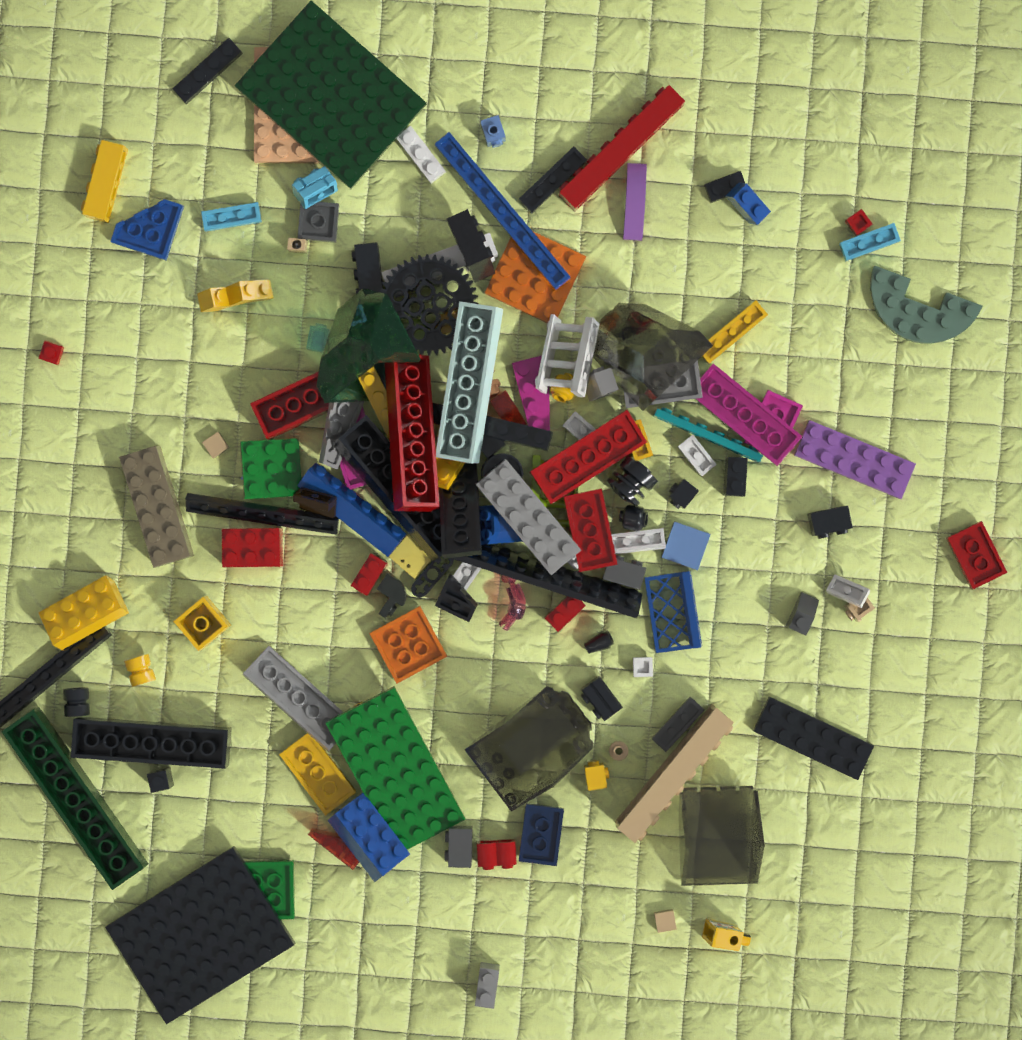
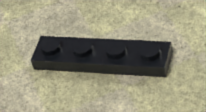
[172,38,243,105]
[519,146,587,214]

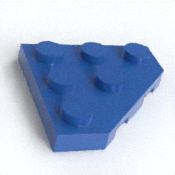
[111,199,184,261]

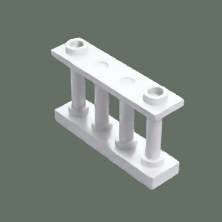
[535,314,600,397]

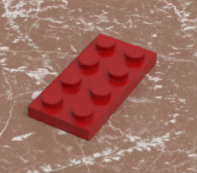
[564,488,618,572]

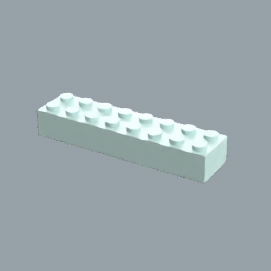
[436,301,503,464]

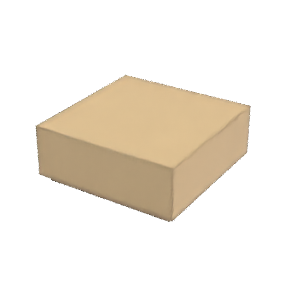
[202,432,229,459]
[654,909,677,933]

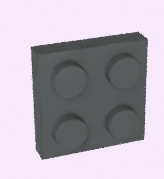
[297,202,340,243]

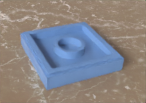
[661,521,711,570]

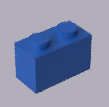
[725,183,771,225]

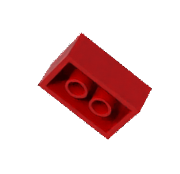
[222,528,283,567]

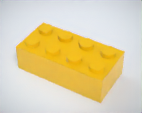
[38,575,129,650]

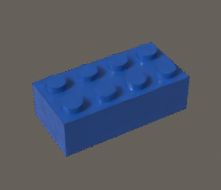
[328,793,410,882]

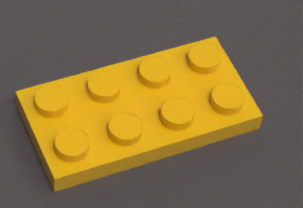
[279,733,357,816]

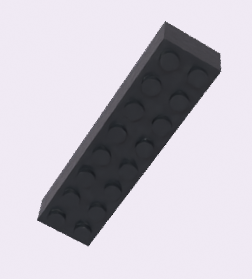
[332,415,442,561]
[71,717,232,769]

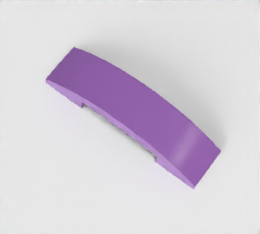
[623,163,647,241]

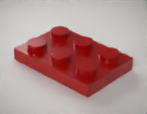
[946,521,1008,590]

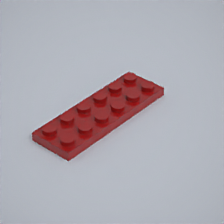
[530,410,647,504]

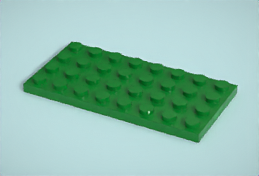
[325,686,466,850]

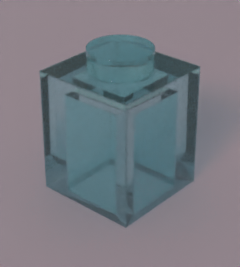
[306,323,331,354]

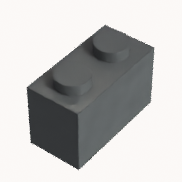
[602,555,646,590]
[445,826,473,868]

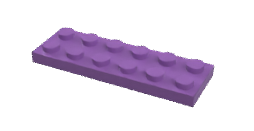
[794,420,916,499]

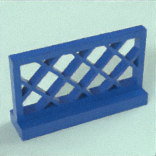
[645,570,702,653]

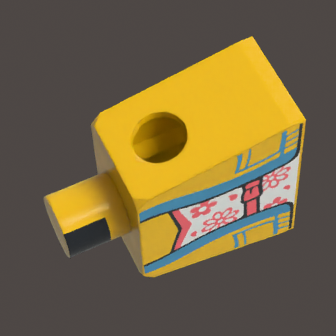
[702,918,751,951]

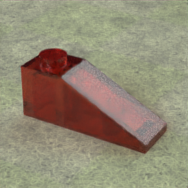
[308,828,359,870]

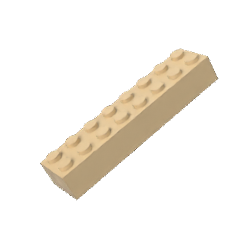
[615,704,734,843]

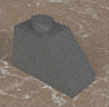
[785,592,819,636]

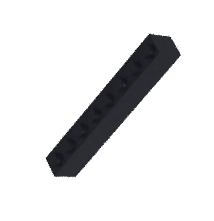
[352,242,391,389]

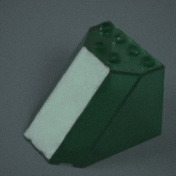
[316,288,421,403]

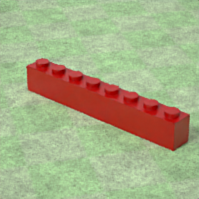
[559,85,685,212]

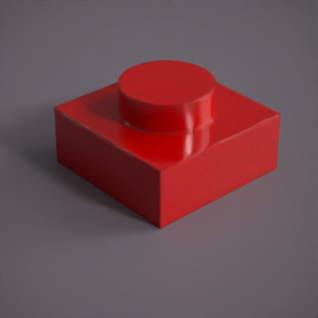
[845,209,873,236]
[38,341,64,365]

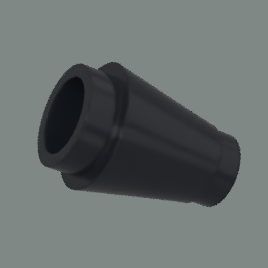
[584,630,614,654]

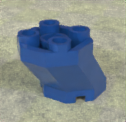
[479,505,523,545]

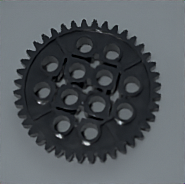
[377,254,479,356]

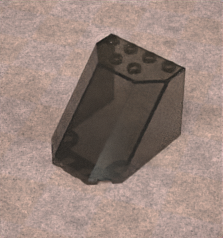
[593,303,713,411]
[465,686,593,812]

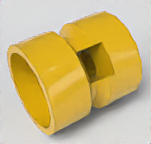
[124,654,156,687]

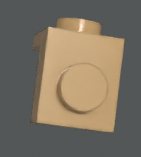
[844,597,875,622]

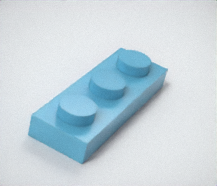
[201,202,262,232]
[839,223,901,262]

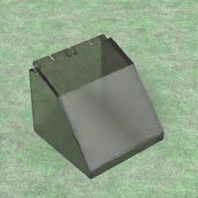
[679,786,765,886]

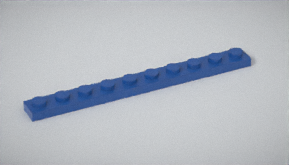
[435,132,570,290]

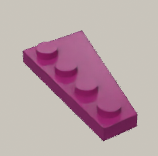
[512,355,550,431]

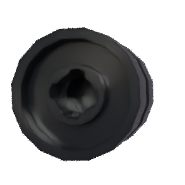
[63,687,90,717]

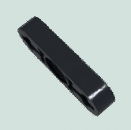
[411,558,454,598]

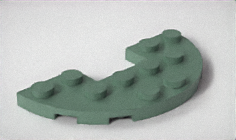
[870,266,982,344]

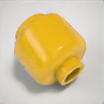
[550,373,574,403]

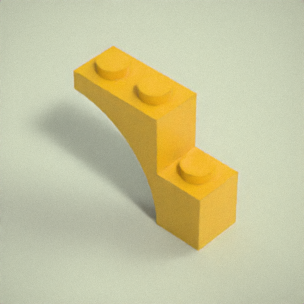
[197,280,274,312]

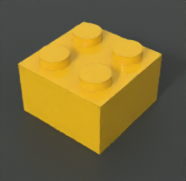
[173,596,231,651]

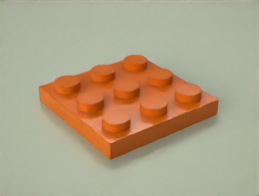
[369,606,447,684]

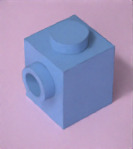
[480,115,506,148]

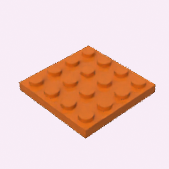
[485,232,586,323]

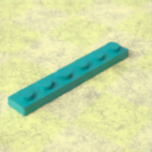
[653,407,763,463]

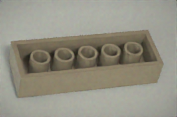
[119,446,194,568]

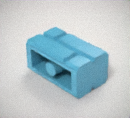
[292,166,338,209]

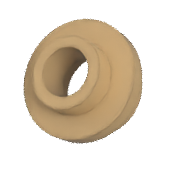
[609,741,628,761]

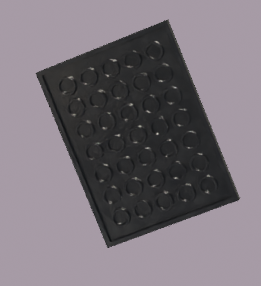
[105,846,296,1025]

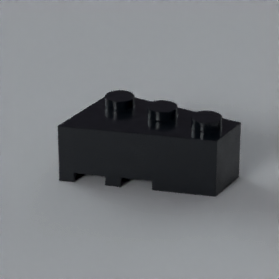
[447,209,495,283]

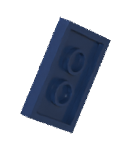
[519,803,564,866]

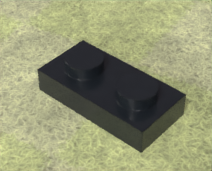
[704,171,745,203]

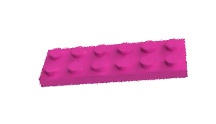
[696,363,802,466]

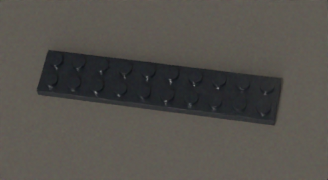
[452,544,643,619]

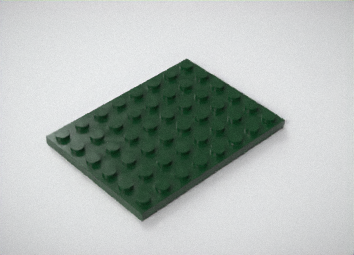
[234,0,427,190]

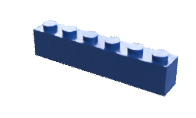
[297,463,406,557]

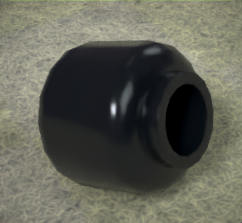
[619,505,648,531]

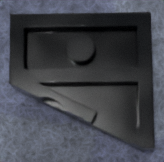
[435,574,478,622]

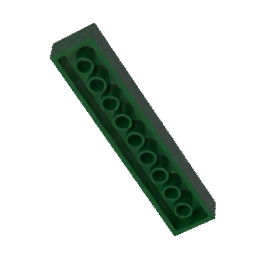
[1,707,149,890]

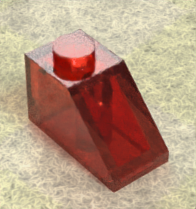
[490,390,527,425]

